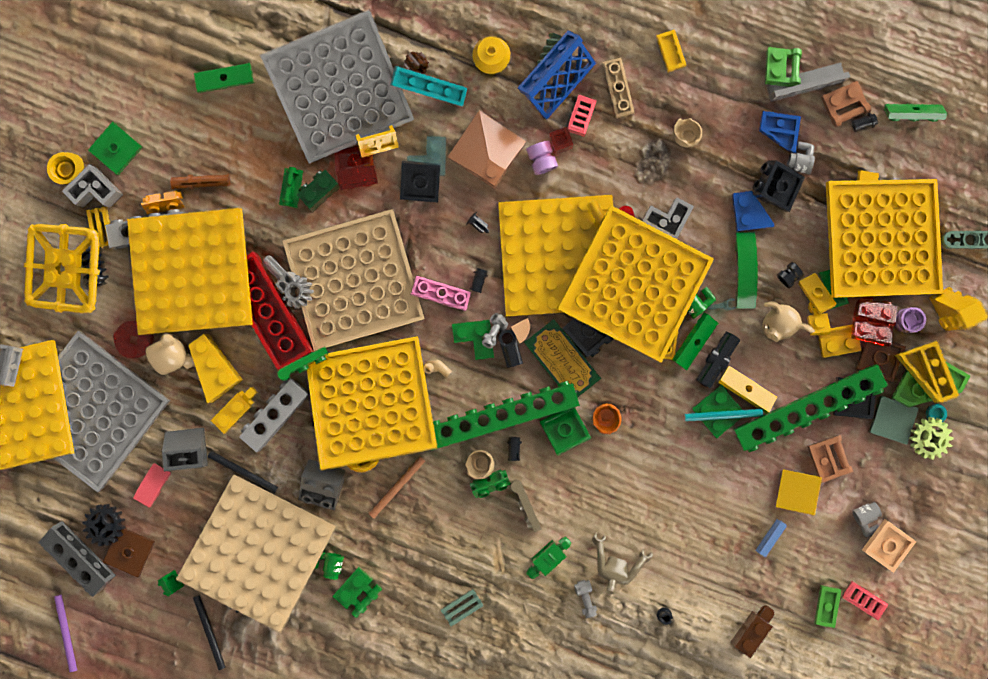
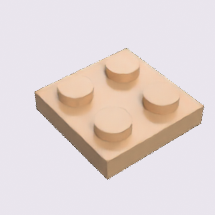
[862,519,916,573]

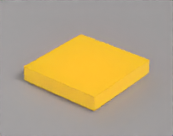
[776,469,822,516]

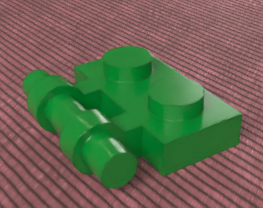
[332,567,382,618]

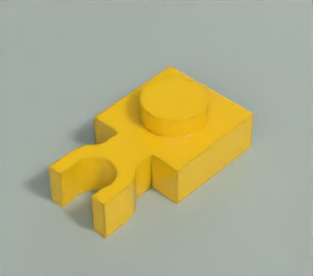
[807,302,831,336]

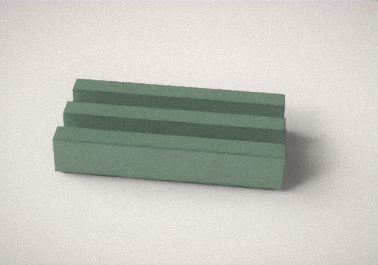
[441,589,483,626]

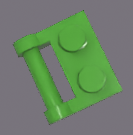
[765,47,802,87]

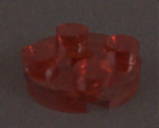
[113,321,154,359]

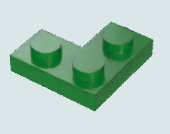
[452,320,494,360]

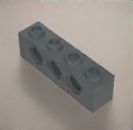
[38,521,116,597]

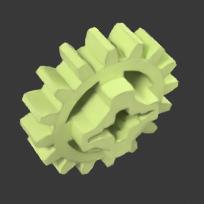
[909,417,954,460]

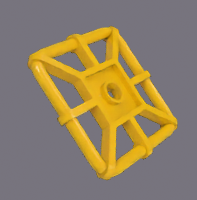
[23,224,100,313]

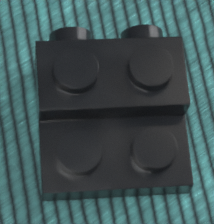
[753,160,805,212]
[562,318,614,358]

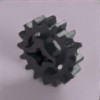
[82,504,126,546]

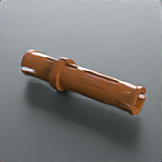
[170,174,230,190]

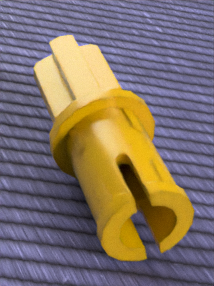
[587,200,605,227]

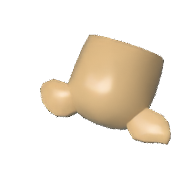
[762,301,815,342]
[146,334,195,375]

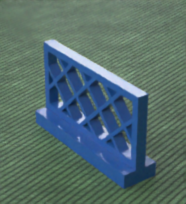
[518,30,596,120]

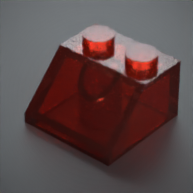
[334,146,378,190]

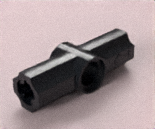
[696,331,740,389]

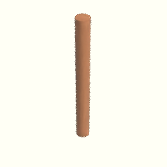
[369,457,425,518]

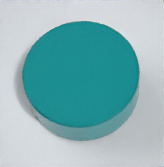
[926,404,947,422]

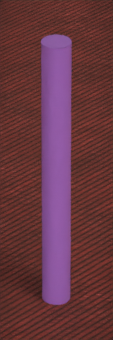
[54,594,77,672]

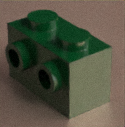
[297,169,341,212]

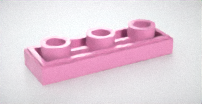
[410,276,471,311]

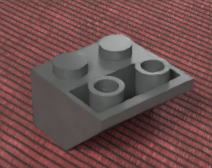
[162,428,208,471]
[298,459,346,510]

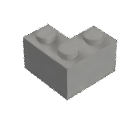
[62,164,123,208]
[642,198,694,239]

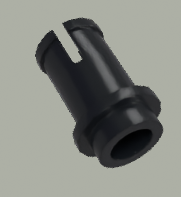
[851,113,878,132]
[469,268,488,293]
[507,437,522,461]
[657,607,673,625]

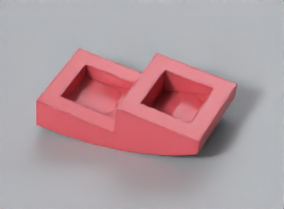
[133,463,171,508]

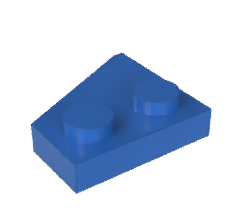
[759,111,801,154]
[732,191,774,232]

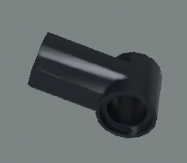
[498,329,523,368]

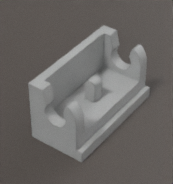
[0,344,23,387]

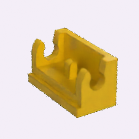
[355,125,399,157]

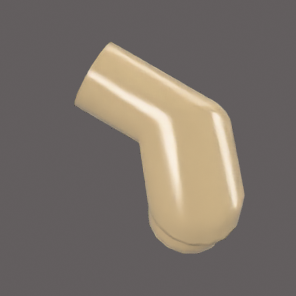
[424,360,452,378]

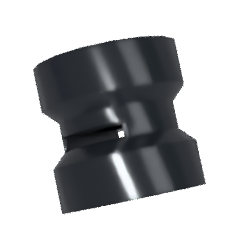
[777,262,804,288]

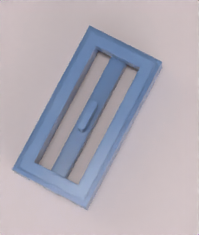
[755,519,787,557]

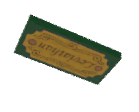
[524,319,601,397]

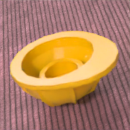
[47,152,84,185]

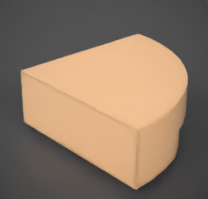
[511,318,530,344]

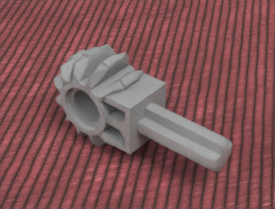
[262,255,314,308]

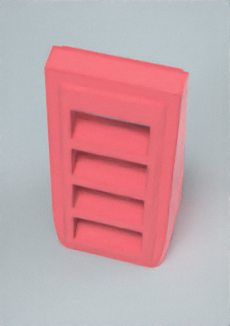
[567,95,596,137]
[842,581,888,620]

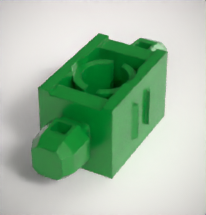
[526,536,571,579]

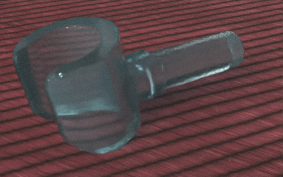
[708,298,736,311]

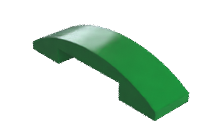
[735,232,758,309]

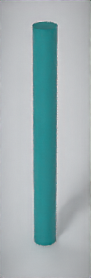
[684,409,763,422]

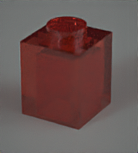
[548,127,574,155]

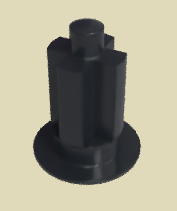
[466,212,490,234]

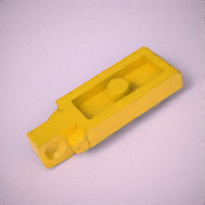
[210,387,258,434]

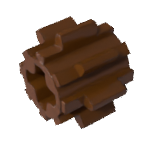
[404,51,429,74]

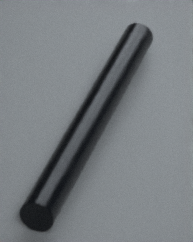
[208,451,278,494]
[193,595,226,670]

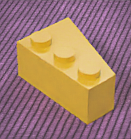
[929,287,988,331]
[188,334,243,403]
[895,341,959,403]

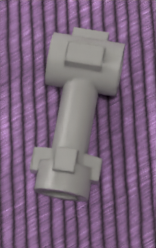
[482,313,508,348]
[574,580,597,618]

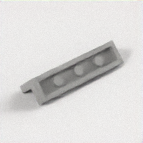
[766,63,850,102]

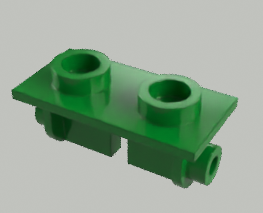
[279,167,304,208]
[470,469,511,498]

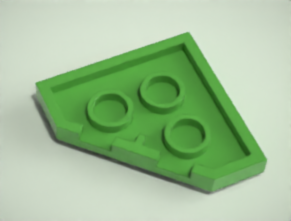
[892,362,970,407]

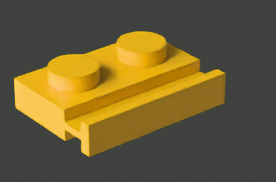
[818,324,861,358]

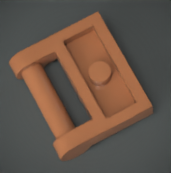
[821,81,871,127]
[807,435,853,483]

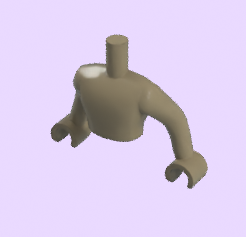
[592,532,653,594]

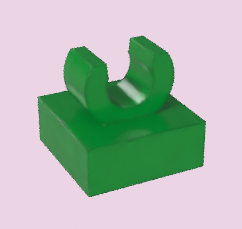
[157,570,185,597]

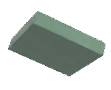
[869,396,919,445]

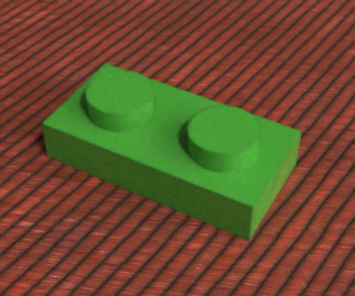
[814,585,841,628]

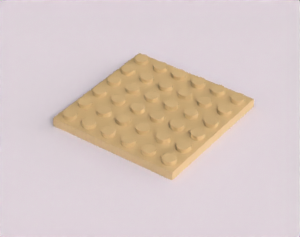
[283,209,425,351]
[176,474,336,633]

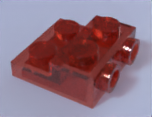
[851,296,898,347]

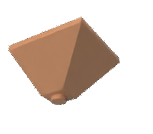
[448,110,526,189]

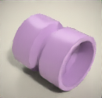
[526,141,558,175]
[892,307,926,333]

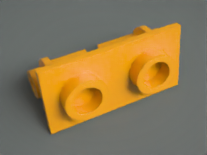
[141,190,185,215]

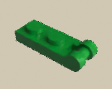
[278,346,328,381]

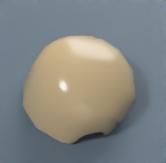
[673,118,702,147]
[465,450,494,479]

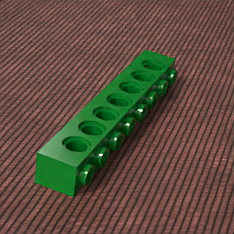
[733,365,888,452]
[432,381,580,450]

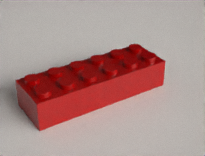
[246,251,315,371]

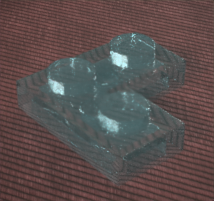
[407,137,446,176]

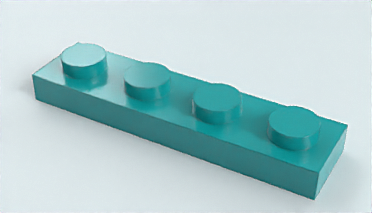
[390,66,468,107]

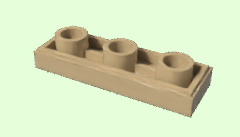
[602,58,635,118]

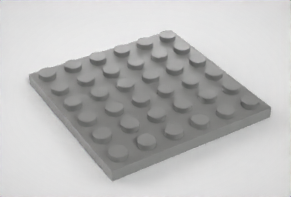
[260,10,414,163]
[54,331,170,492]

